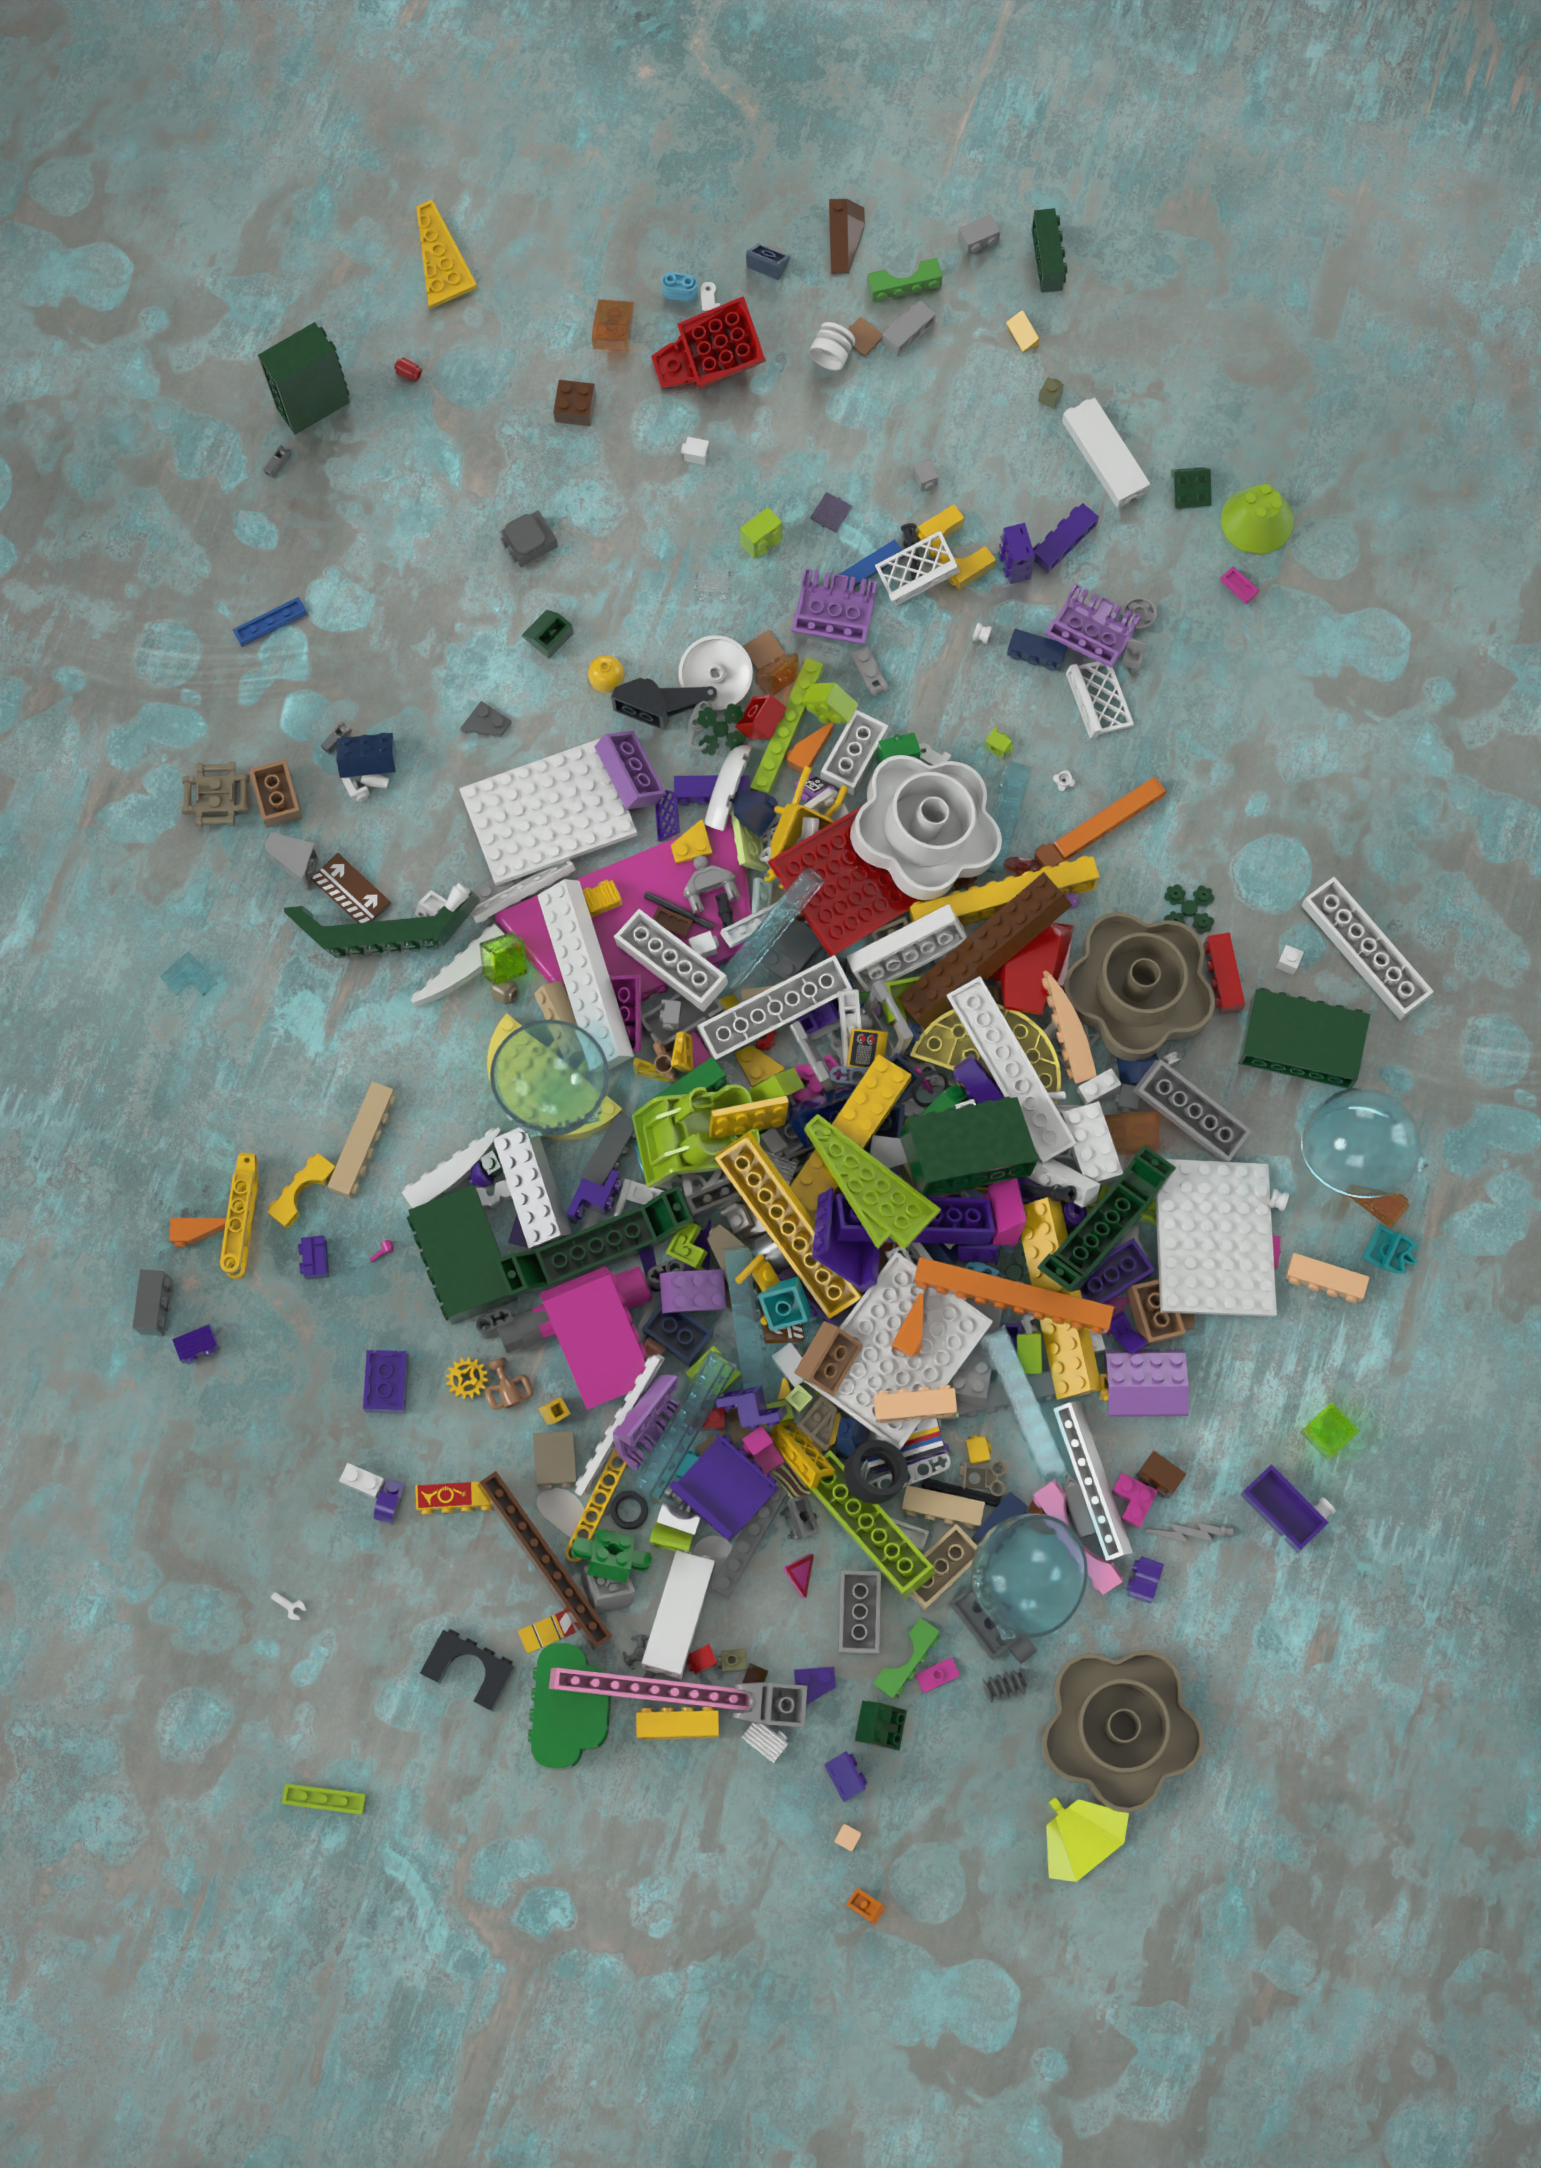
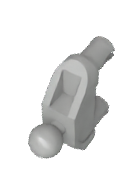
[683,855,741,914]

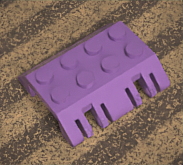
[791,568,877,645]
[1045,584,1141,668]
[1104,1349,1189,1417]
[613,1375,684,1471]

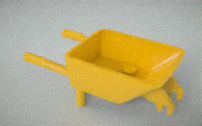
[764,766,849,889]

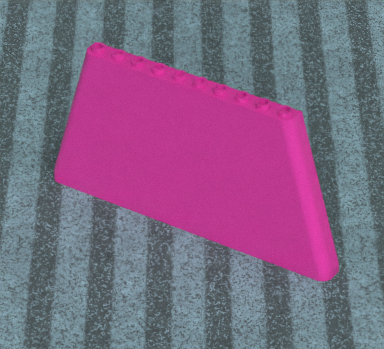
[494,815,757,1002]

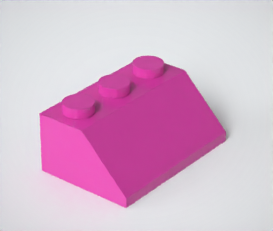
[982,1179,1027,1246]

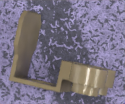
[960,1460,1007,1497]

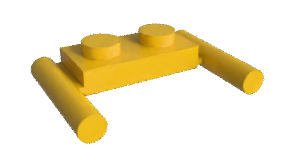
[735,1254,780,1325]

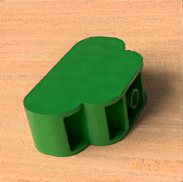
[528,1643,611,1770]

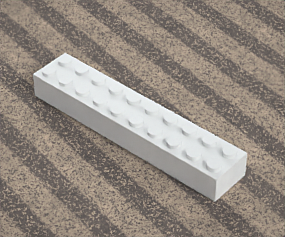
[537,879,634,1071]

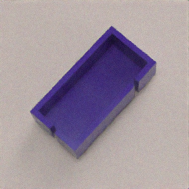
[1240,1464,1329,1553]

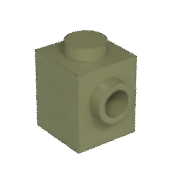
[1038,377,1064,409]
[717,1649,747,1673]

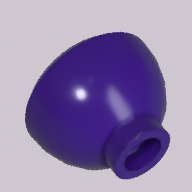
[468,1162,494,1187]

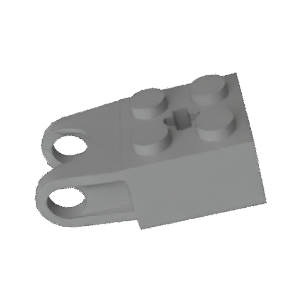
[732,1682,807,1727]

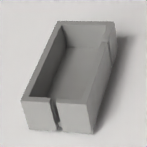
[641,993,725,1051]

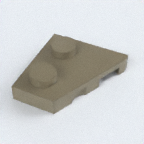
[796,1396,837,1451]

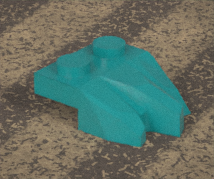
[1361,1224,1419,1274]

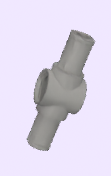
[904,1056,954,1090]

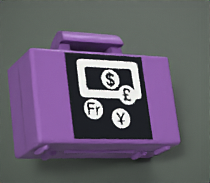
[794,773,836,803]

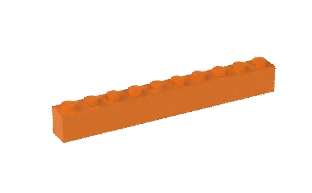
[912,1257,1114,1335]

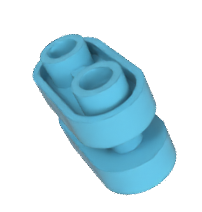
[662,272,698,302]

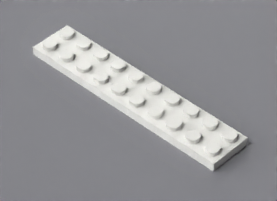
[947,976,1077,1163]

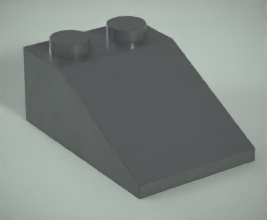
[760,918,822,980]

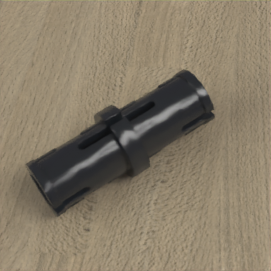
[715,893,734,929]

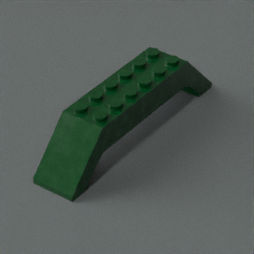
[284,890,479,958]
[1037,1145,1176,1292]
[496,1185,694,1297]

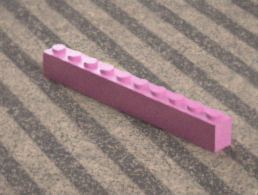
[549,1668,750,1711]

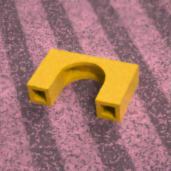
[917,504,996,590]

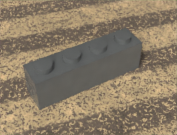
[580,1113,636,1186]

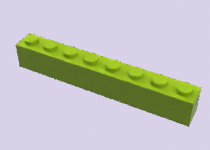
[750,657,824,795]

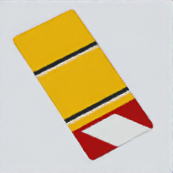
[518,1610,575,1654]

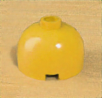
[588,655,625,693]

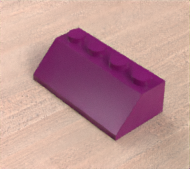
[609,975,641,1053]

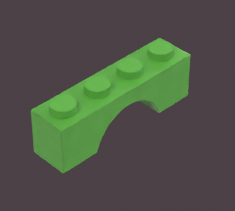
[867,258,943,301]
[873,1617,940,1699]

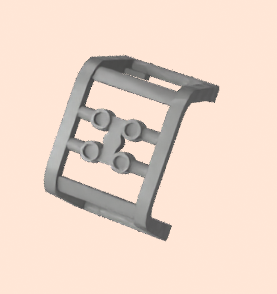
[789,979,914,1094]

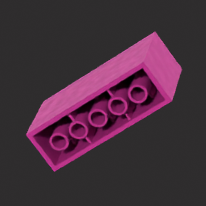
[540,1266,653,1410]

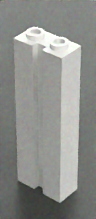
[1062,397,1151,509]
[642,1550,715,1680]

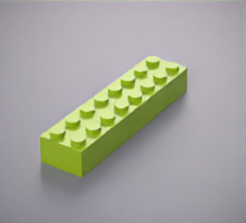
[801,1450,936,1600]

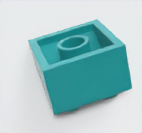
[758,1277,811,1331]

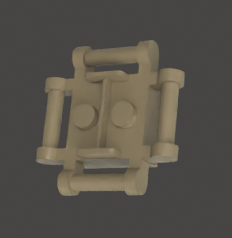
[182,762,250,827]

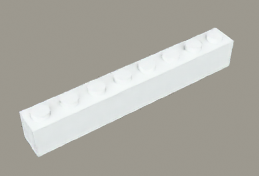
[1054,1402,1133,1561]

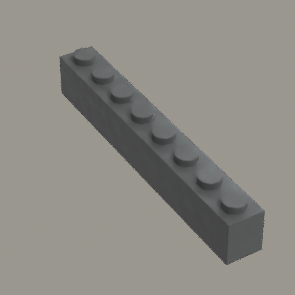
[685,1145,816,1220]

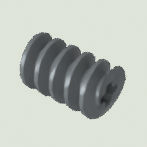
[982,1668,1027,1703]

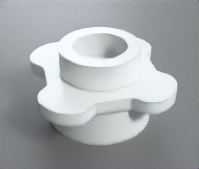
[1053,770,1075,791]

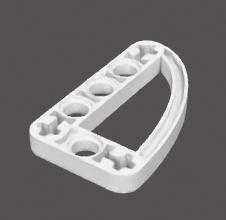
[860,1453,951,1489]

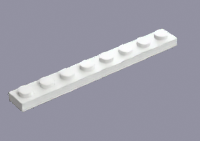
[575,1354,665,1496]

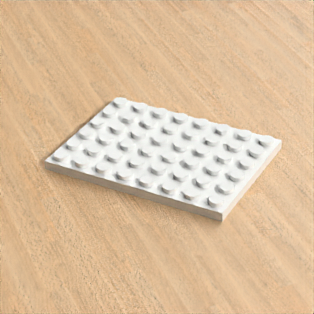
[459,739,638,886]
[1156,1159,1277,1317]
[802,1252,993,1450]

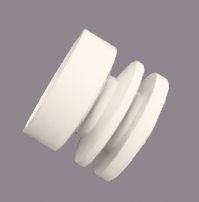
[809,322,855,371]

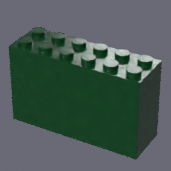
[258,322,350,435]
[1238,988,1371,1090]
[899,1097,1039,1197]
[407,1185,518,1325]

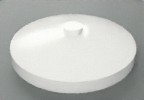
[678,635,753,711]

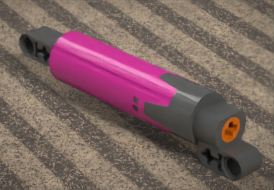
[476,1259,685,1353]

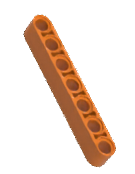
[1053,777,1167,862]

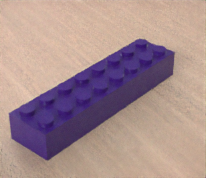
[832,1194,995,1245]

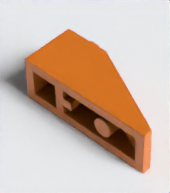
[785,722,834,774]
[169,1218,232,1248]
[891,1293,924,1358]

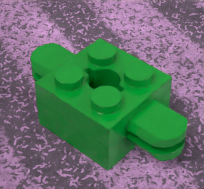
[571,1529,652,1583]

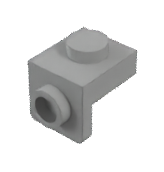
[1121,638,1147,670]

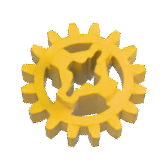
[445,1357,489,1400]

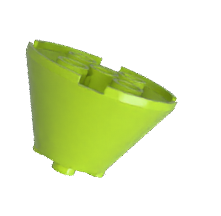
[1220,483,1294,555]

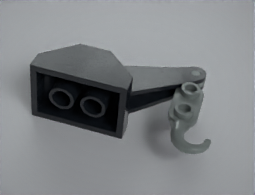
[611,678,717,752]

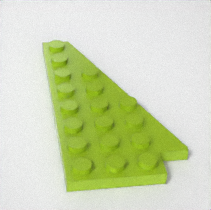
[804,1114,941,1249]

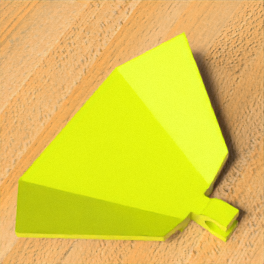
[1046,1797,1129,1882]

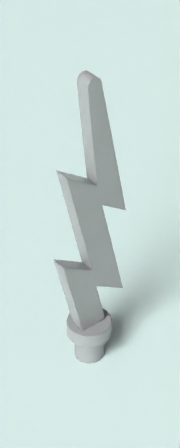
[1145,1521,1233,1541]

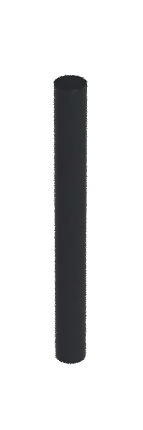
[644,891,714,930]

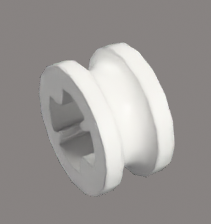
[1162,1052,1181,1067]

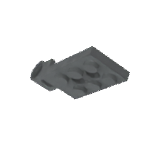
[949,1579,1037,1664]

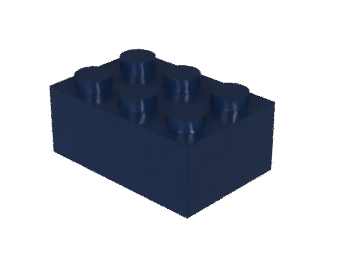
[336,732,396,778]
[642,1303,714,1368]

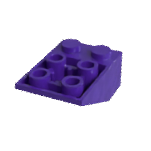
[824,1751,867,1802]

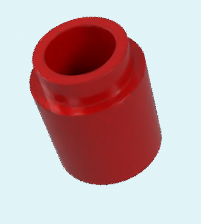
[394,357,422,382]

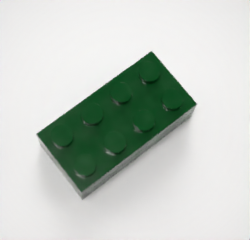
[1031,208,1067,293]

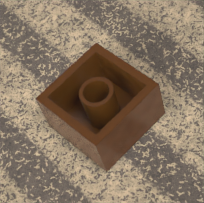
[553,380,596,426]
[1136,1450,1186,1499]

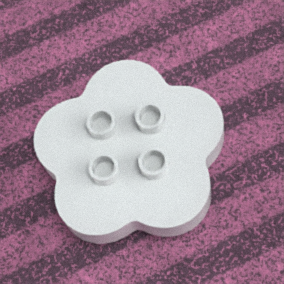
[850,755,1002,900]

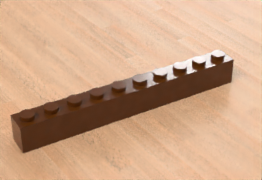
[477,1471,612,1650]

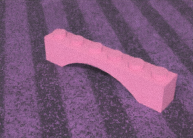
[1033,1478,1124,1595]

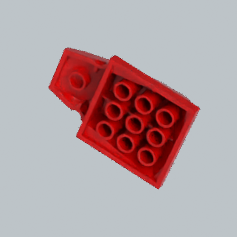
[651,296,766,389]
[988,923,1073,1015]

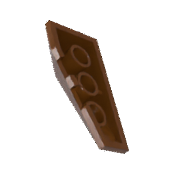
[829,198,865,274]

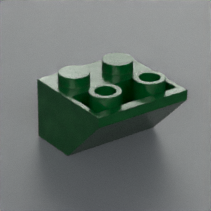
[522,609,574,659]
[855,1700,907,1751]

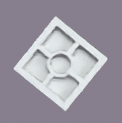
[657,1501,703,1535]

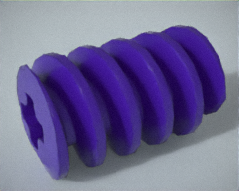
[1061,1202,1087,1232]

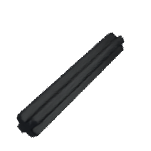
[922,1478,1000,1507]

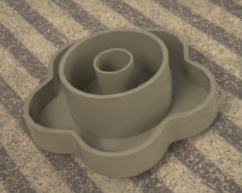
[1062,912,1215,1061]
[1041,1650,1204,1813]

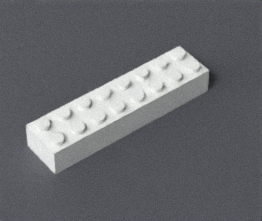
[1301,877,1434,1021]
[697,955,852,1060]

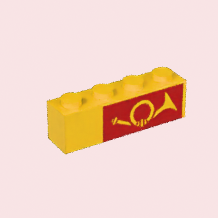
[415,1481,493,1515]

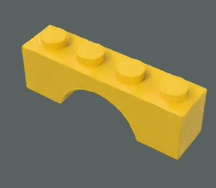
[267,1153,335,1230]

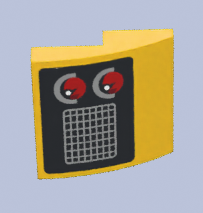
[846,1028,888,1068]

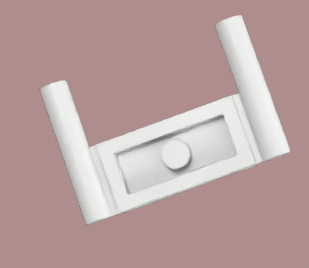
[613,1179,664,1216]

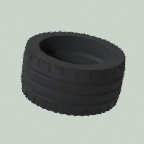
[844,1440,908,1504]

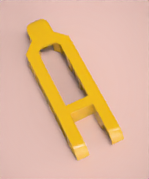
[220,1152,259,1280]

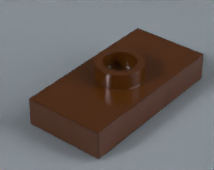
[653,906,694,939]

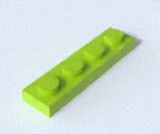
[282,1783,366,1815]

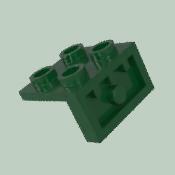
[1171,467,1212,508]

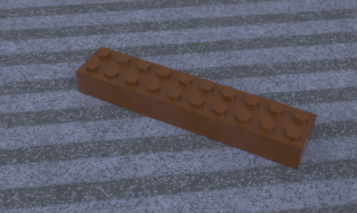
[898,872,1073,1030]

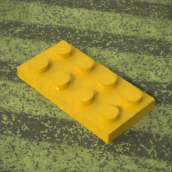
[709,1096,789,1139]

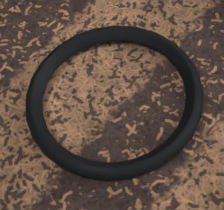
[912,1070,948,1107]

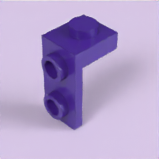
[1109,1311,1147,1354]

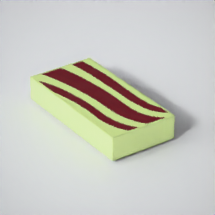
[772,1461,811,1499]

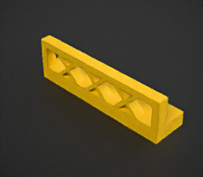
[769,1420,835,1489]

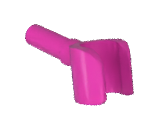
[370,1240,394,1263]

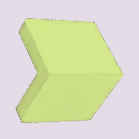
[785,1384,813,1415]

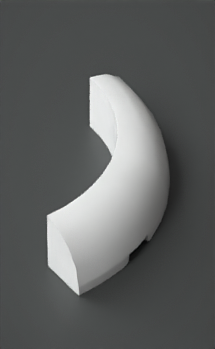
[705,745,753,831]

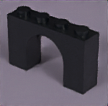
[420,1628,516,1712]

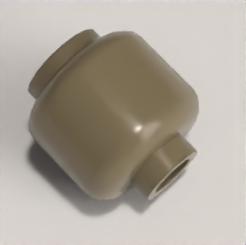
[490,977,519,1005]

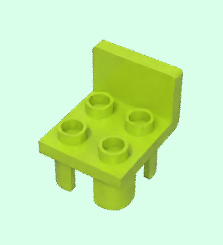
[632,1084,760,1188]

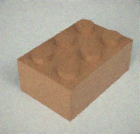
[249,759,303,828]
[1126,1279,1186,1347]

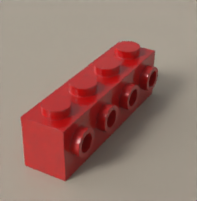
[1203,932,1245,1014]

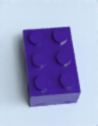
[998,523,1035,584]
[363,1350,409,1414]

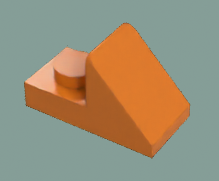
[846,1888,886,1925]

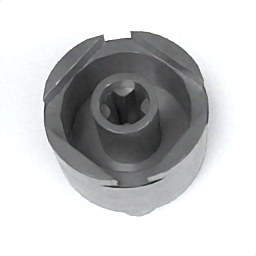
[752,1233,790,1273]

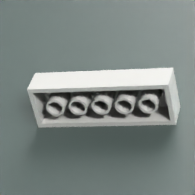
[847,904,967,992]
[614,909,728,1012]

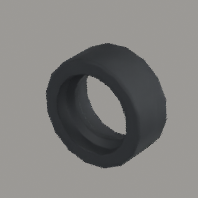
[610,1490,648,1530]

